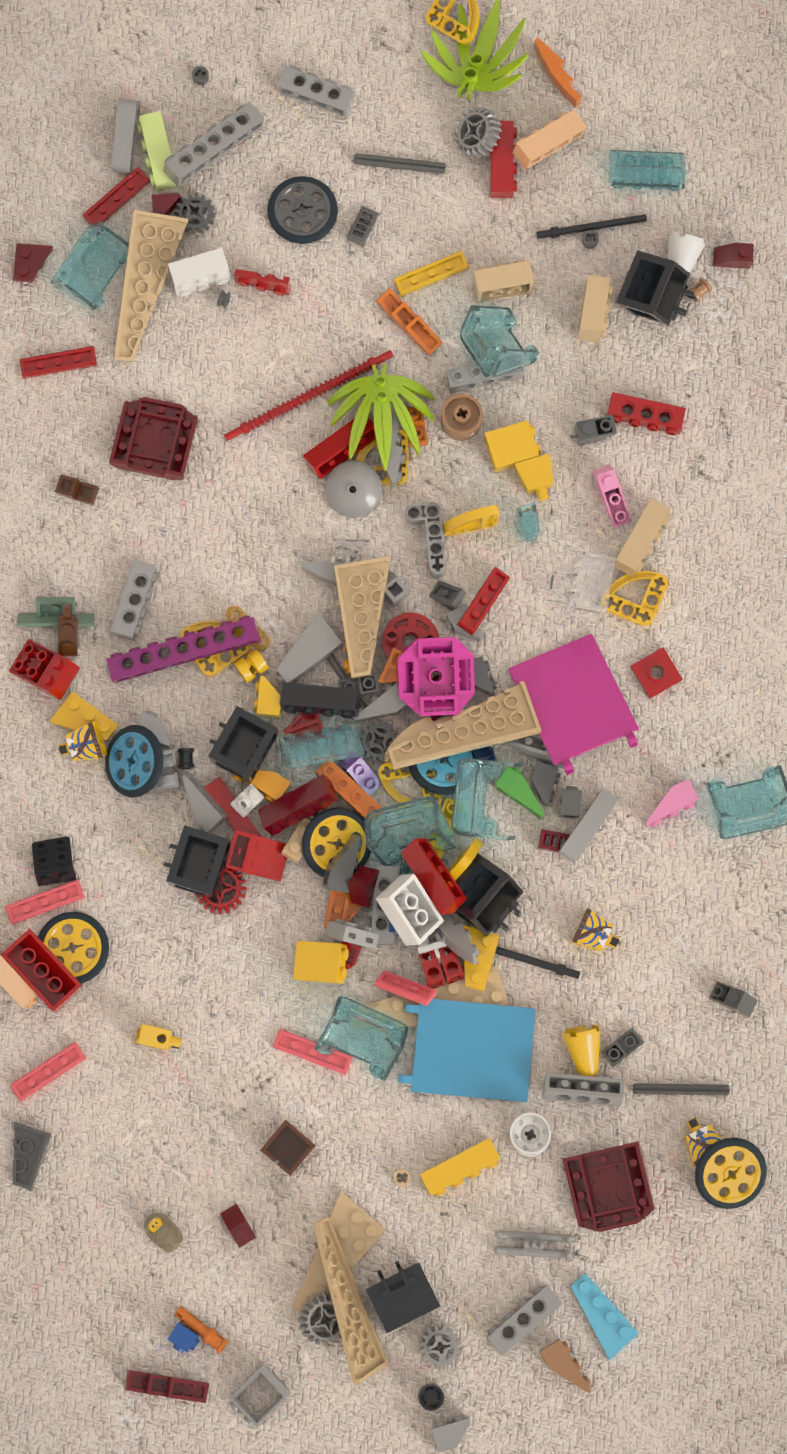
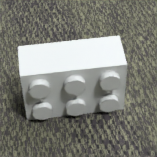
[168,248,230,296]
[376,874,444,946]

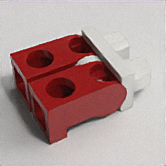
[417,933,464,989]

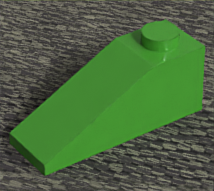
[494,766,545,820]

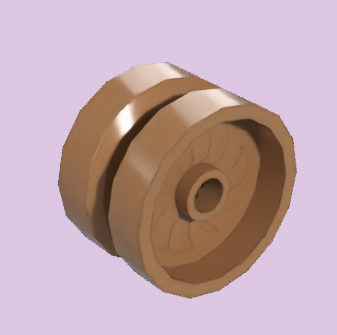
[441,394,483,441]

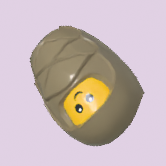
[144,1213,183,1253]

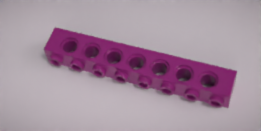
[106,616,262,683]

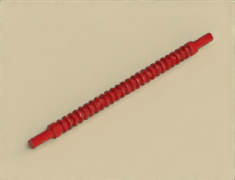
[224,350,394,441]

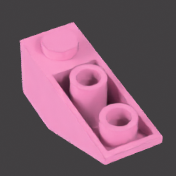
[591,465,631,528]
[645,779,699,828]

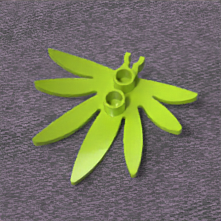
[421,0,528,101]
[328,364,434,471]

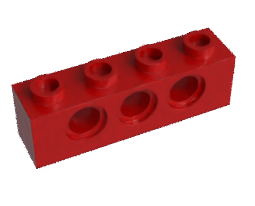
[607,392,686,435]

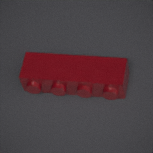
[258,774,338,836]

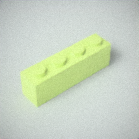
[137,111,177,191]

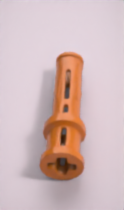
[174,1305,230,1355]

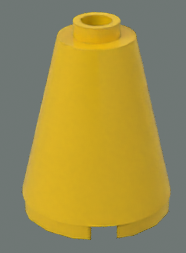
[561,1024,600,1077]

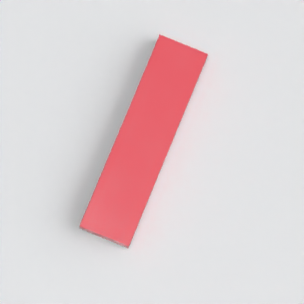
[5,879,85,925]
[273,1029,353,1075]
[10,1042,86,1102]

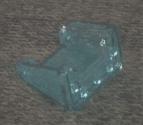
[50,222,128,310]
[460,305,540,378]
[706,765,787,840]
[365,796,456,866]
[314,996,408,1081]

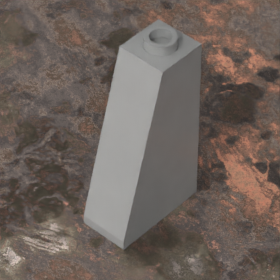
[276,613,343,685]

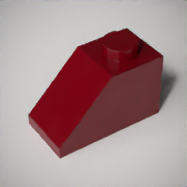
[713,243,754,269]
[220,1203,257,1248]

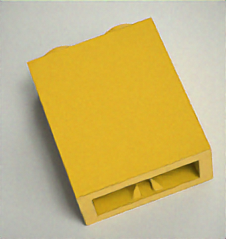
[484,420,541,473]
[293,941,349,984]

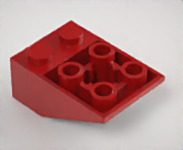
[9,639,80,701]
[225,830,287,882]

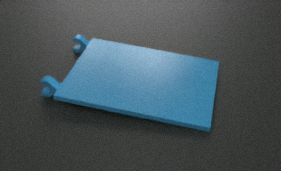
[398,999,536,1102]

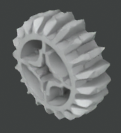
[454,107,502,158]
[297,1291,341,1346]

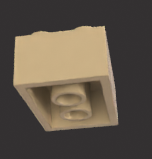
[473,259,534,303]
[577,275,613,343]

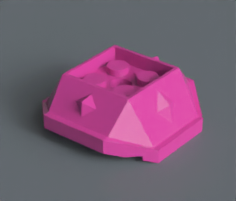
[397,637,475,716]

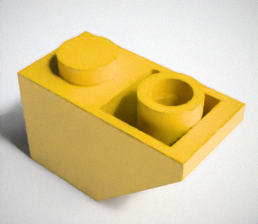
[254,676,282,719]

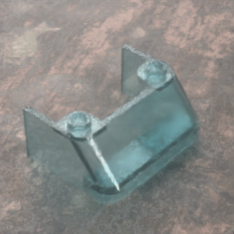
[452,758,523,841]

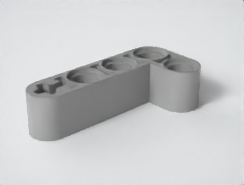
[111,98,140,174]
[405,502,446,578]

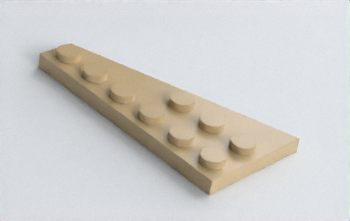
[334,556,391,679]
[293,1191,385,1315]

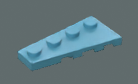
[570,1273,638,1360]

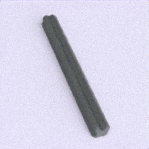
[354,153,446,174]
[633,1083,730,1095]

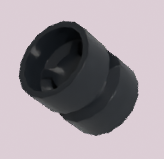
[418,1383,444,1411]

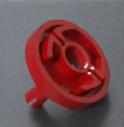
[382,612,439,659]

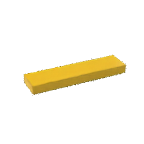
[393,251,469,297]

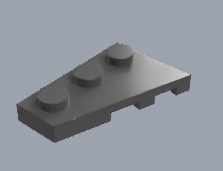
[12,1122,52,1191]

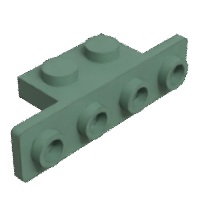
[17,597,95,628]

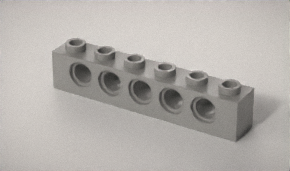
[163,102,265,187]

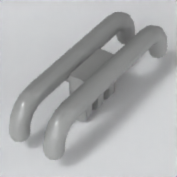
[494,1230,574,1258]

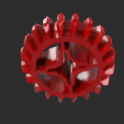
[195,868,247,915]

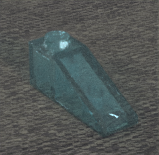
[514,502,540,543]

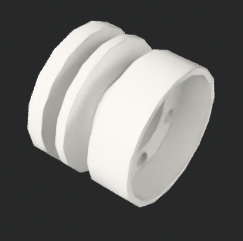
[510,1113,551,1157]

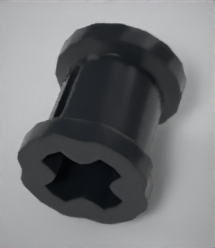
[177,748,195,770]

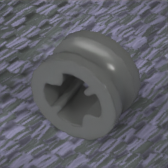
[192,66,209,85]
[582,230,599,249]
[217,290,231,309]

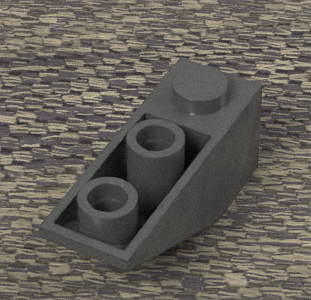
[322,834,362,894]

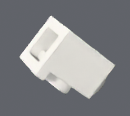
[230,784,265,818]

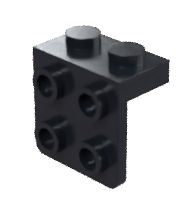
[32,836,77,886]

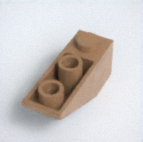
[539,1339,592,1393]

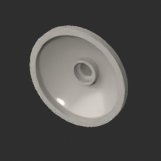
[325,461,382,518]

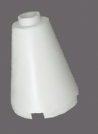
[668,231,706,273]

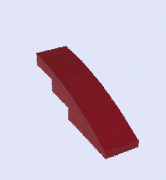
[124,1370,209,1403]

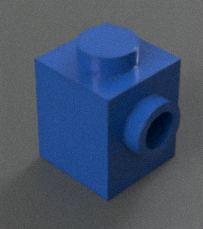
[167,1322,199,1353]

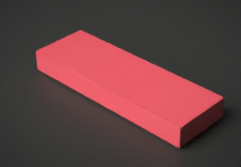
[375,970,436,1006]

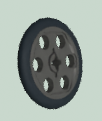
[267,176,338,244]

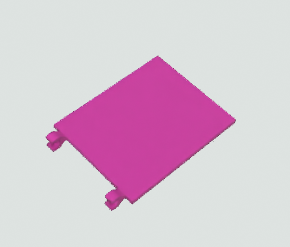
[508,633,639,775]

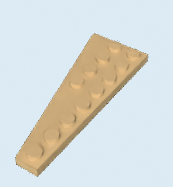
[113,210,188,362]
[313,1216,388,1385]

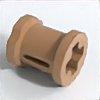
[688,278,712,302]

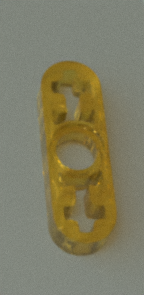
[226,606,270,651]

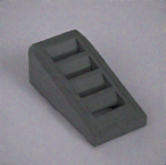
[347,206,379,247]

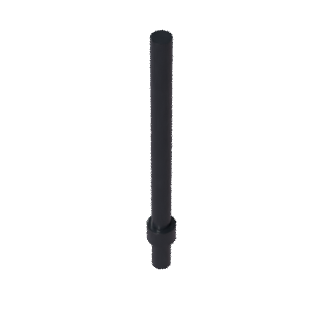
[536,214,647,239]
[495,946,580,979]

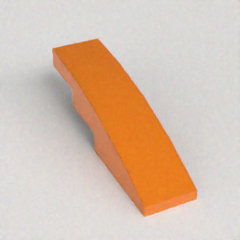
[534,37,582,108]
[376,288,443,356]

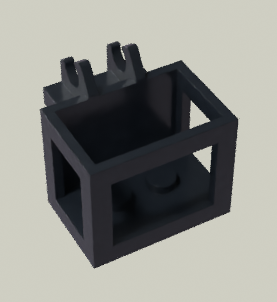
[615,250,695,326]
[208,706,279,784]
[163,825,231,899]
[454,853,523,937]
[366,1261,440,1333]

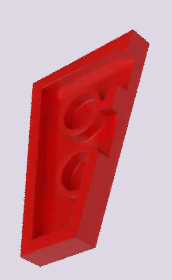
[234,269,291,296]

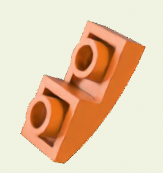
[407,407,428,448]

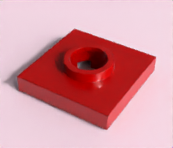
[630,647,683,699]

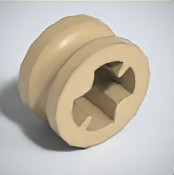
[393,1169,411,1187]

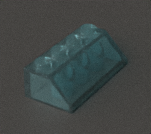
[609,150,686,191]
[279,724,364,769]

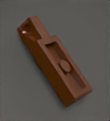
[58,604,78,656]

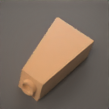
[0,954,38,1009]

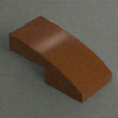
[55,474,99,505]

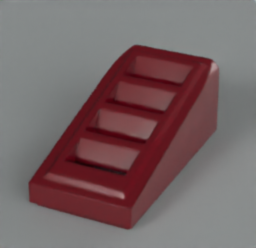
[538,829,570,853]

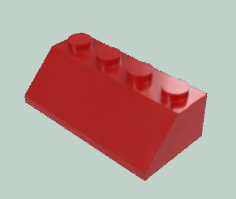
[1,928,82,1014]

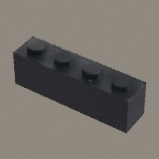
[280,683,361,719]

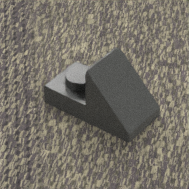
[429,581,466,611]

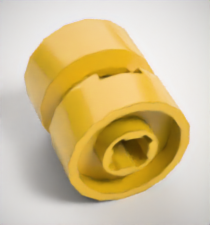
[233,648,269,684]

